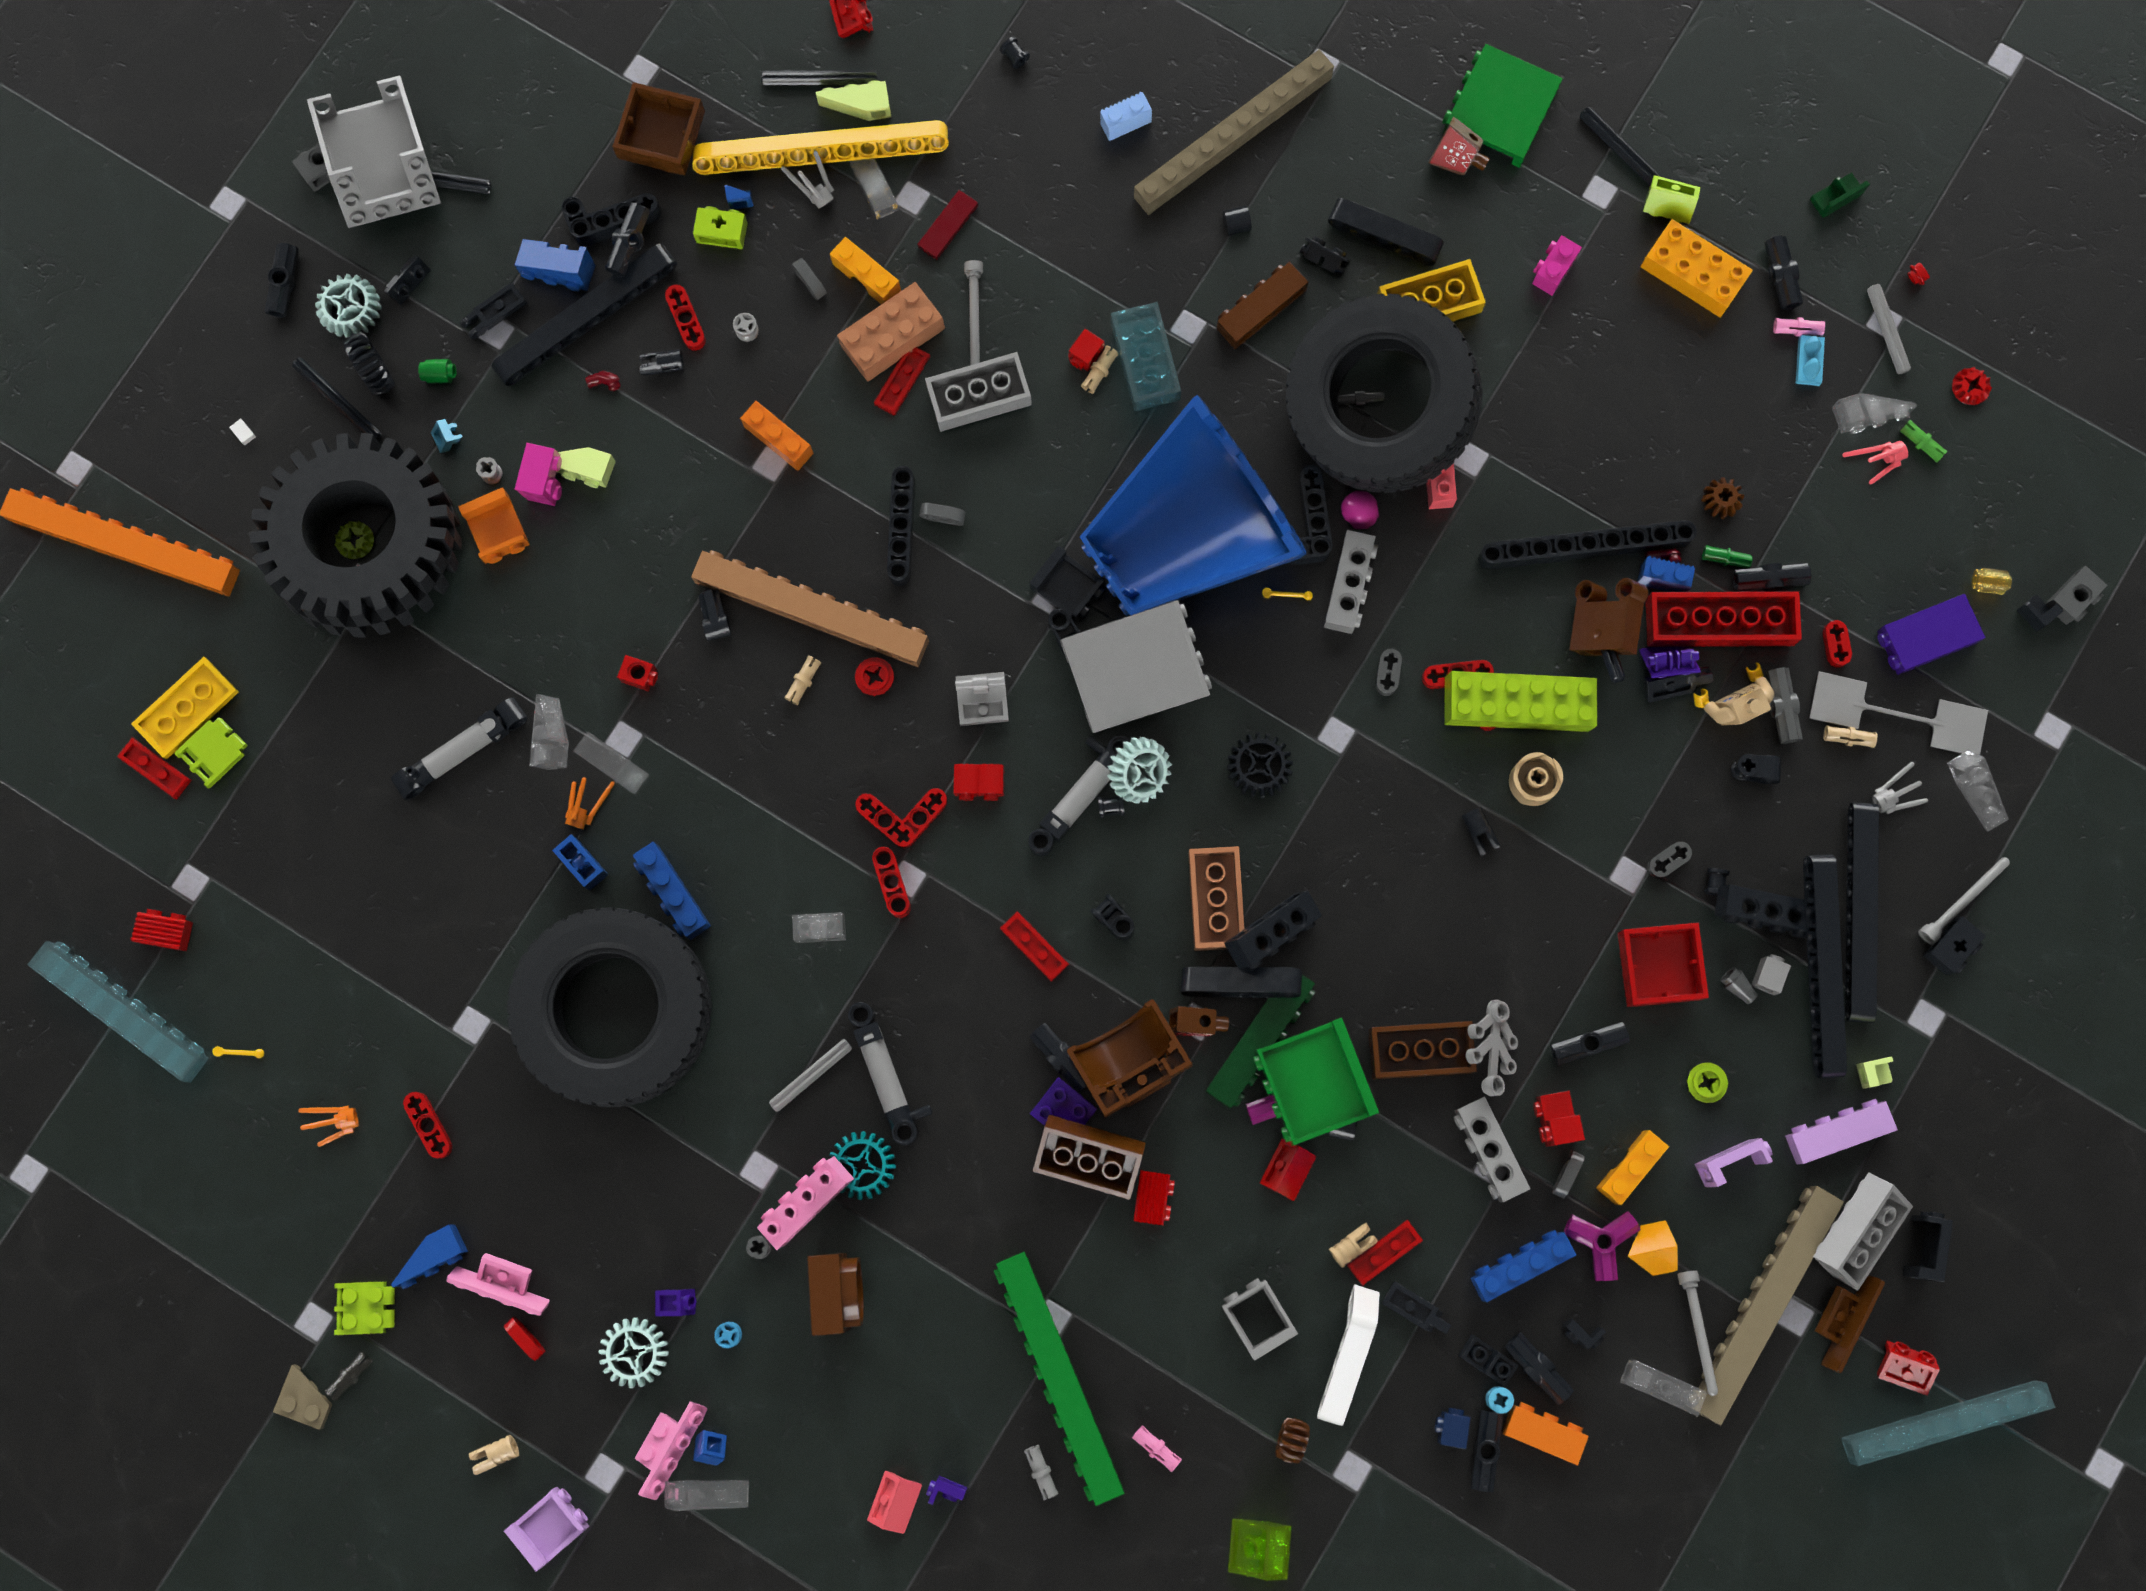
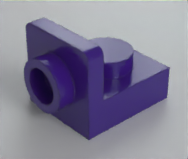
[655,1289,696,1316]
[926,1476,968,1505]

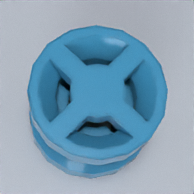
[714,1322,742,1348]

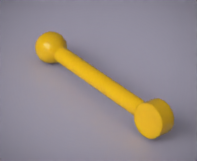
[1262,588,1313,600]
[212,1046,264,1059]

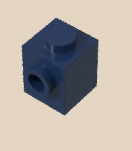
[1435,1408,1470,1449]

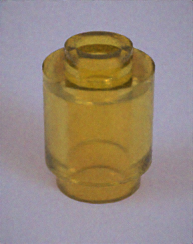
[1972,568,2012,595]

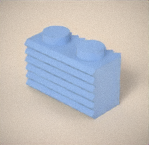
[1101,92,1152,141]

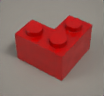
[1533,1091,1585,1147]

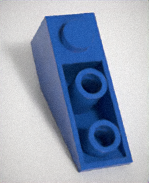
[391,1224,468,1289]

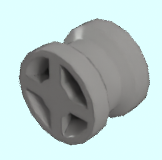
[733,313,759,342]

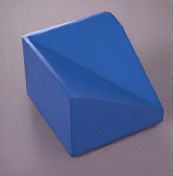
[725,185,753,210]
[693,1430,727,1466]

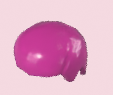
[1341,490,1379,529]

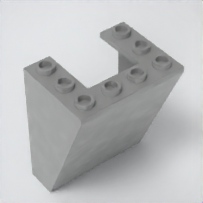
[307,75,441,228]
[1060,600,1212,733]

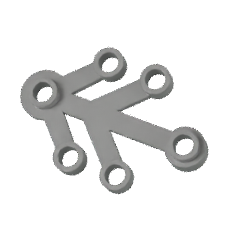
[1466,1000,1518,1096]

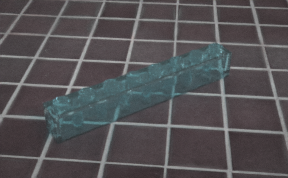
[27,941,209,1083]
[1841,1380,2055,1466]

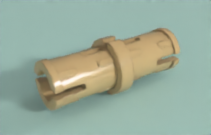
[1081,346,1118,394]
[784,655,821,705]
[1823,725,1877,748]

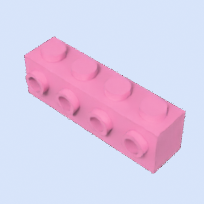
[757,1156,854,1250]

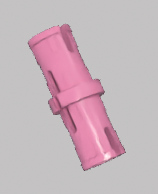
[1773,317,1825,337]
[1132,1425,1182,1472]

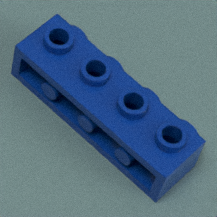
[633,841,711,940]
[1470,1230,1576,1302]

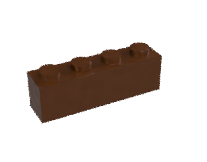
[1217,261,1308,349]

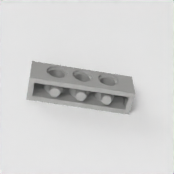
[1324,530,1378,634]
[1454,1097,1530,1202]

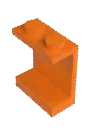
[458,487,530,564]

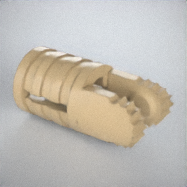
[1329,1223,1378,1268]
[469,1435,519,1475]

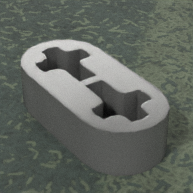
[791,258,827,300]
[919,503,966,526]
[1375,649,1402,696]
[1647,842,1692,879]
[1552,1150,1585,1199]

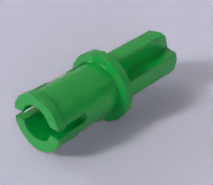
[1702,545,1753,569]

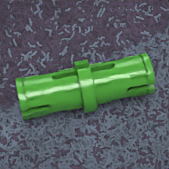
[1899,420,1947,463]

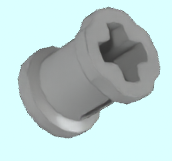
[476,457,503,485]

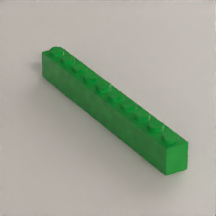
[994,1251,1124,1506]

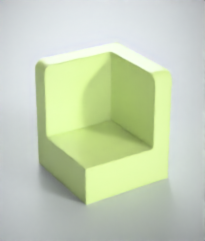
[1856,1057,1893,1089]

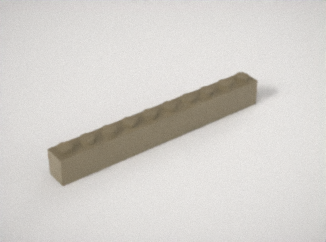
[1134,49,1334,215]
[1688,1186,1844,1425]

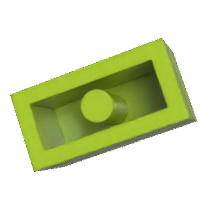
[1643,175,1700,224]

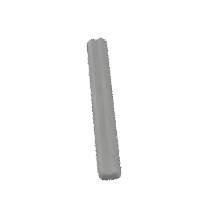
[1867,284,1911,374]
[769,1039,852,1112]

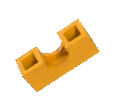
[830,237,901,305]
[1596,1130,1669,1205]

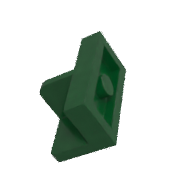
[1810,172,1870,218]

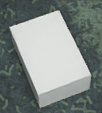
[229,419,256,445]

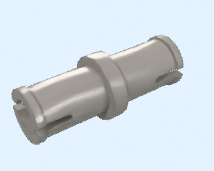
[1024,1445,1058,1500]

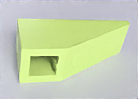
[816,80,891,121]
[556,447,616,488]

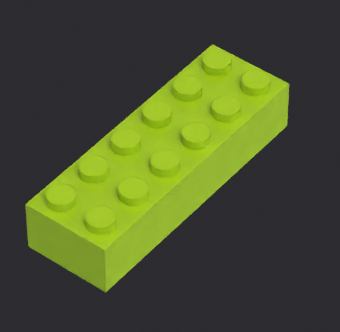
[1444,671,1597,732]

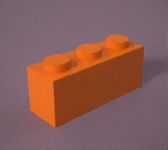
[740,401,814,471]
[1501,1402,1589,1465]

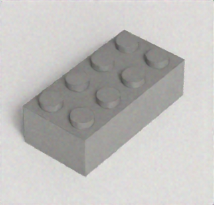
[925,352,1032,432]
[1813,1173,1913,1291]

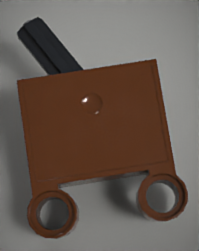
[1570,578,1648,683]

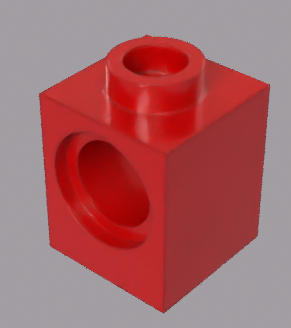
[1069,329,1105,372]
[617,655,658,692]

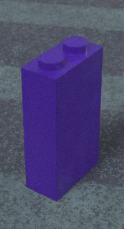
[1877,594,1986,675]

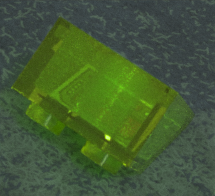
[1228,1519,1291,1580]

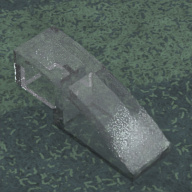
[849,158,898,220]
[573,731,649,794]

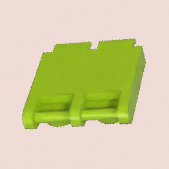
[175,717,248,788]
[334,1281,395,1335]

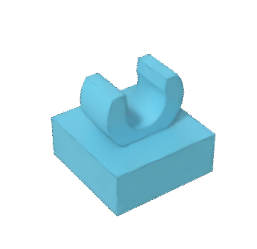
[431,419,462,453]

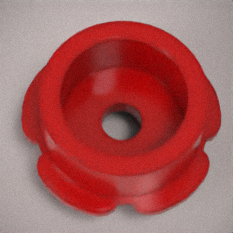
[1907,263,1930,285]

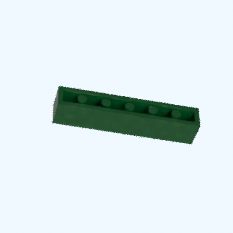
[1205,967,1316,1109]

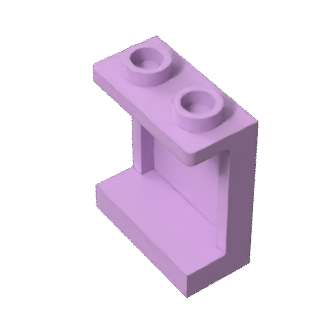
[1694,1138,1773,1187]
[504,1487,589,1571]

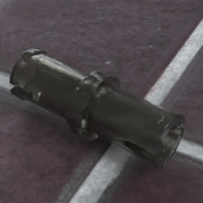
[325,1351,373,1401]

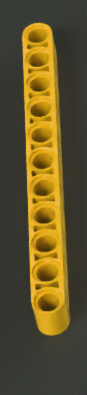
[692,120,949,175]

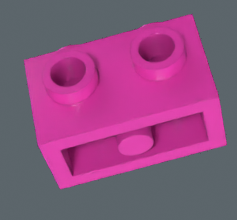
[1532,235,1582,296]

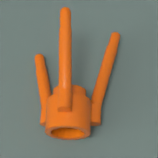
[565,777,615,830]
[298,1105,359,1147]

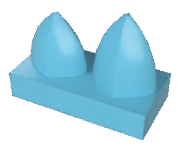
[1795,335,1825,386]

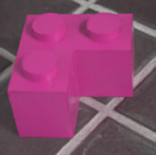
[515,443,562,506]

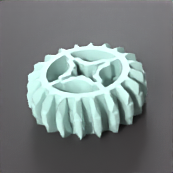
[315,273,381,338]
[1107,737,1172,804]
[599,1317,669,1388]

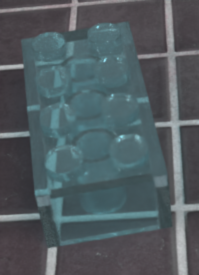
[1111,302,1181,412]

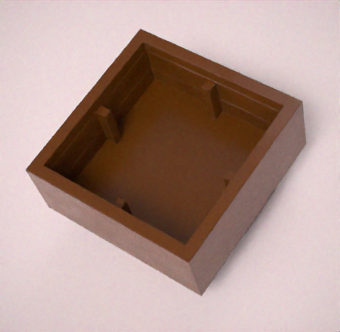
[612,82,705,175]
[808,1253,865,1336]

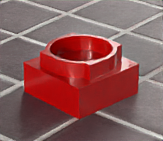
[1618,923,1709,1007]

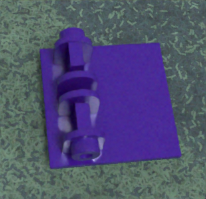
[1639,646,1701,678]
[1030,1077,1097,1126]

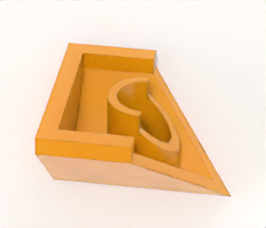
[1628,1220,1678,1276]

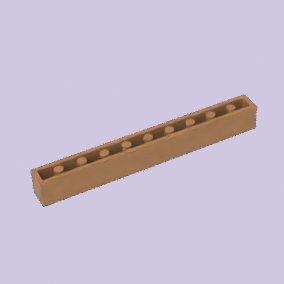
[691,550,929,667]

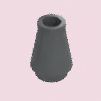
[1721,967,1758,1004]

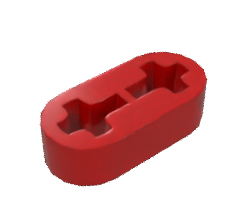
[1823,620,1852,668]
[504,1316,546,1361]

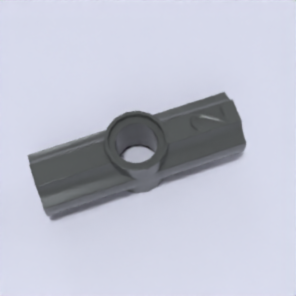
[1766,667,1803,744]

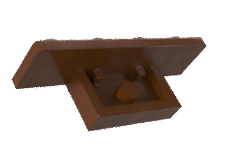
[1815,1275,1885,1373]

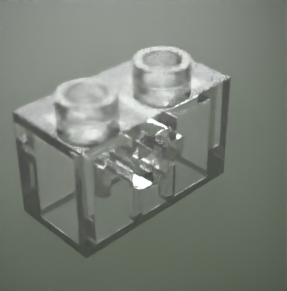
[792,912,846,943]

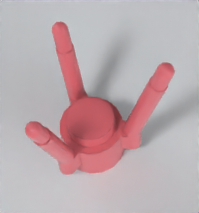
[1842,441,1908,485]

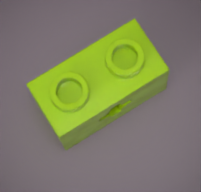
[693,206,748,249]

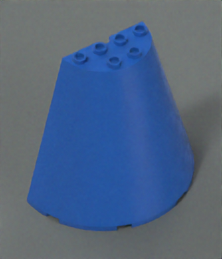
[1080,395,1306,616]

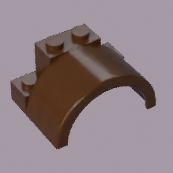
[1067,999,1192,1118]

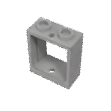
[1221,1278,1298,1361]

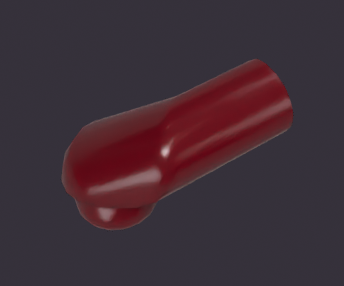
[585,371,621,391]
[1645,548,1682,564]

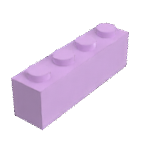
[1785,1099,1897,1164]

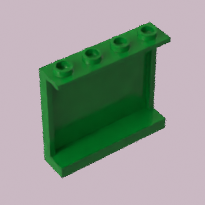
[1442,44,1563,168]
[1253,1017,1379,1146]

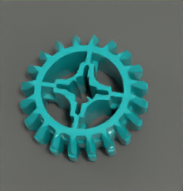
[830,1131,896,1200]

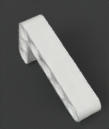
[1317,1285,1379,1426]

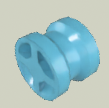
[1485,1386,1514,1414]

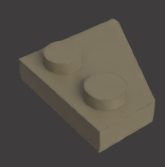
[273,1364,333,1430]

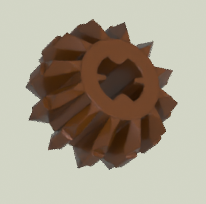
[1701,477,1744,519]
[1275,1418,1310,1464]

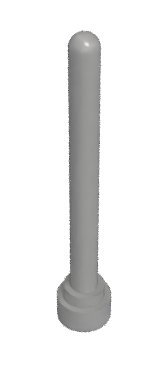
[964,260,983,365]
[1918,857,2010,945]
[1677,1271,1718,1396]

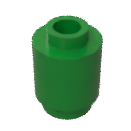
[419,359,457,383]

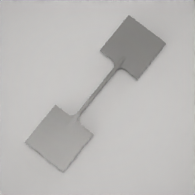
[1809,671,1988,758]

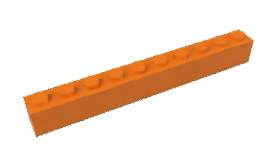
[0,488,240,597]

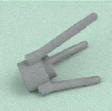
[781,151,834,209]
[1872,762,1928,814]

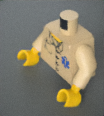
[1693,662,1774,726]

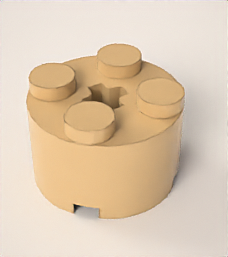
[1509,752,1563,806]

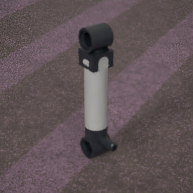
[391,697,528,800]
[1028,735,1130,856]
[848,1002,933,1146]

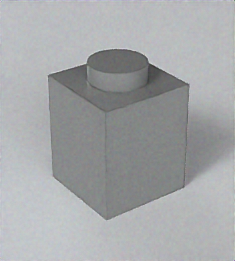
[1751,954,1791,995]

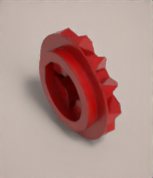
[1952,367,1992,405]
[855,657,894,697]

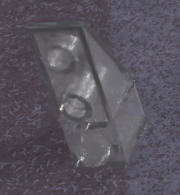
[1832,393,1917,434]
[529,694,569,770]
[1948,750,2009,831]
[1620,1359,1707,1416]

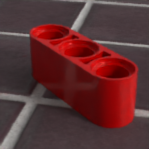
[872,847,911,918]

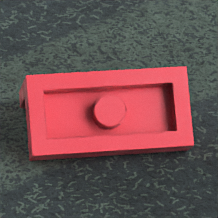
[867,1471,922,1534]

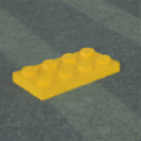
[131,657,239,759]

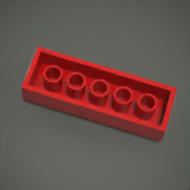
[1645,592,1802,647]

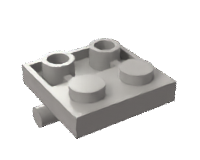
[955,672,1009,726]

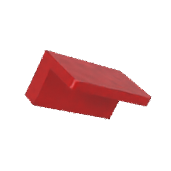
[1260,1138,1316,1201]

